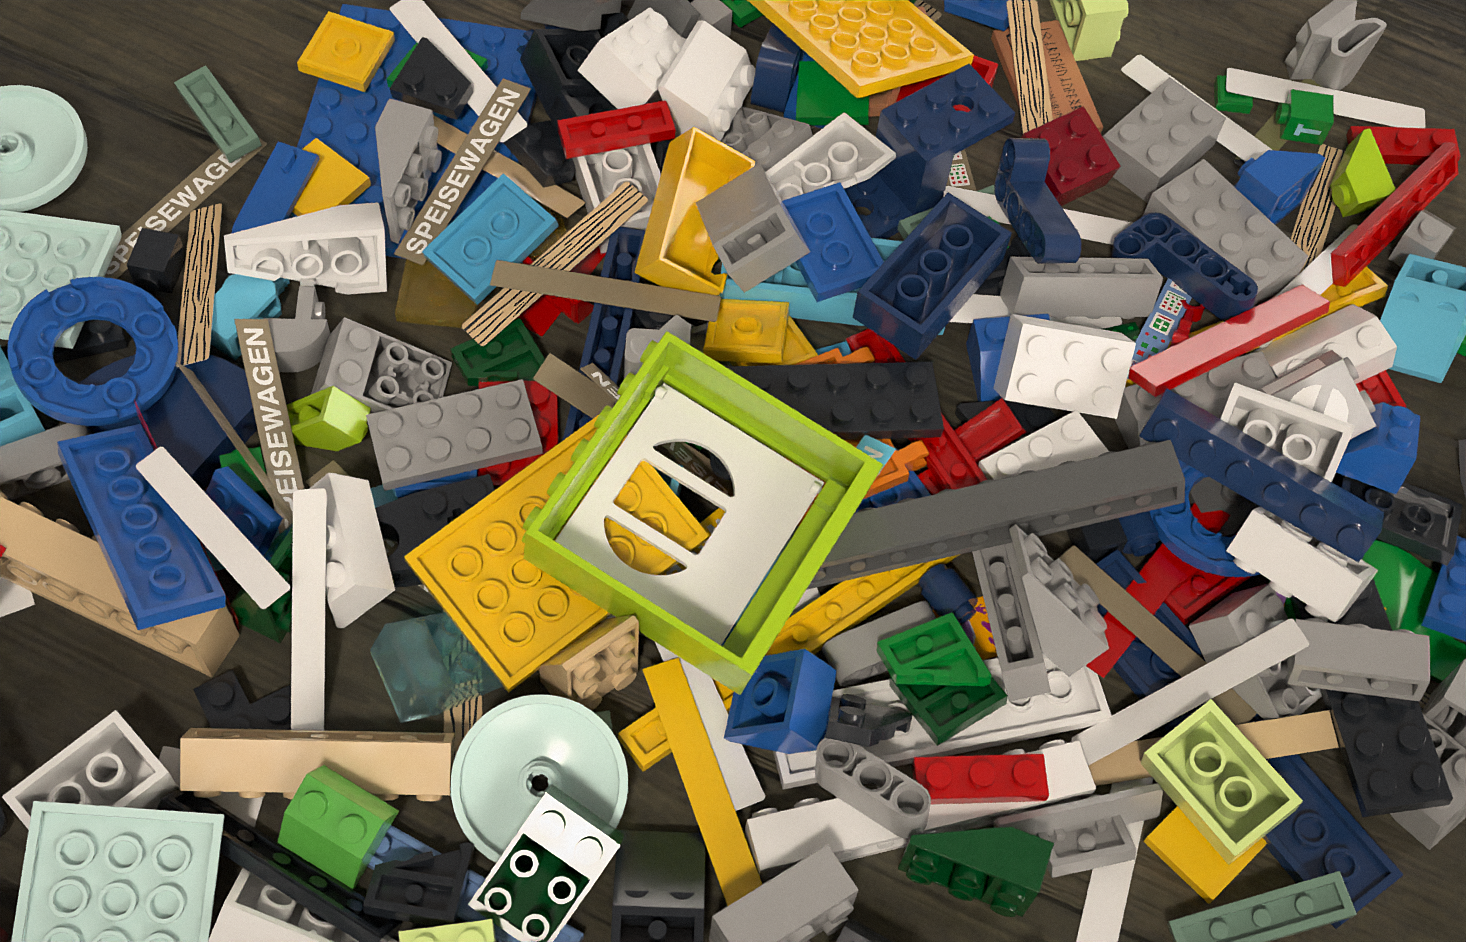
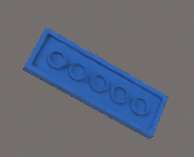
[57,424,226,630]

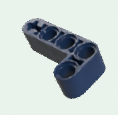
[751,23,805,113]
[994,138,1081,264]
[1111,212,1258,322]

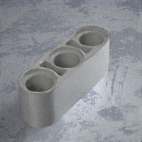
[0,423,92,501]
[821,601,936,687]
[815,738,931,839]

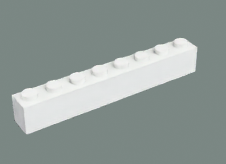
[745,739,1096,882]

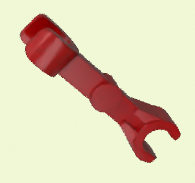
[1169,300,1205,348]

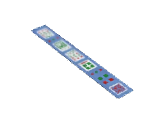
[1127,278,1192,381]

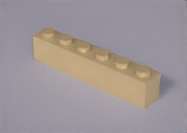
[180,728,455,801]

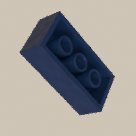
[852,192,1012,360]

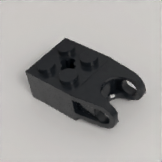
[520,29,617,130]
[375,474,495,588]

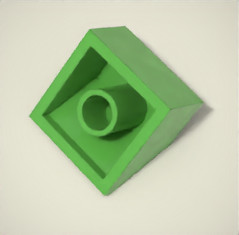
[278,765,399,889]

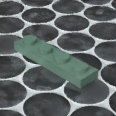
[1167,871,1357,942]

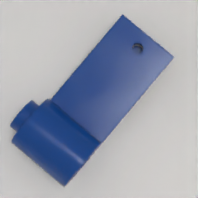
[231,141,320,234]

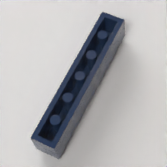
[1139,388,1384,563]

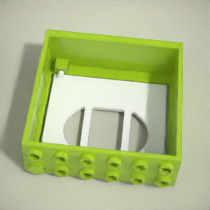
[522,331,883,695]

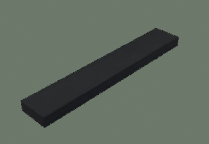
[156,789,402,942]

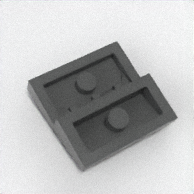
[521,0,621,31]

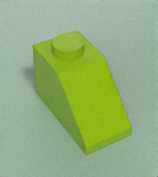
[1330,128,1396,217]
[286,386,371,451]

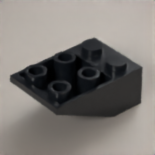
[611,830,705,942]

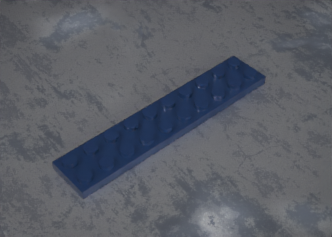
[1096,549,1403,929]

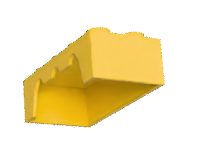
[634,127,755,296]

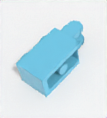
[210,274,290,361]

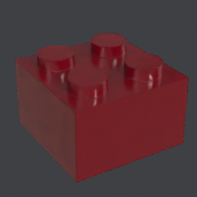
[1021,106,1121,206]

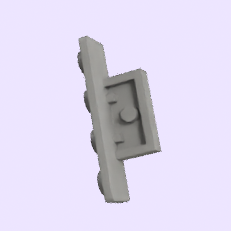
[994,783,1163,878]

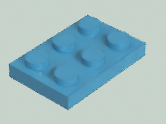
[422,173,559,305]

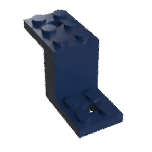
[844,64,1015,239]

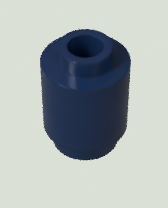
[1118,511,1160,557]
[919,564,978,625]

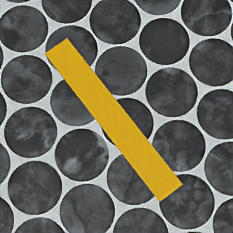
[642,657,762,906]

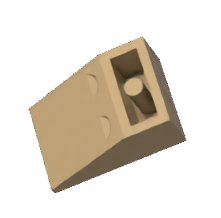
[539,615,639,711]

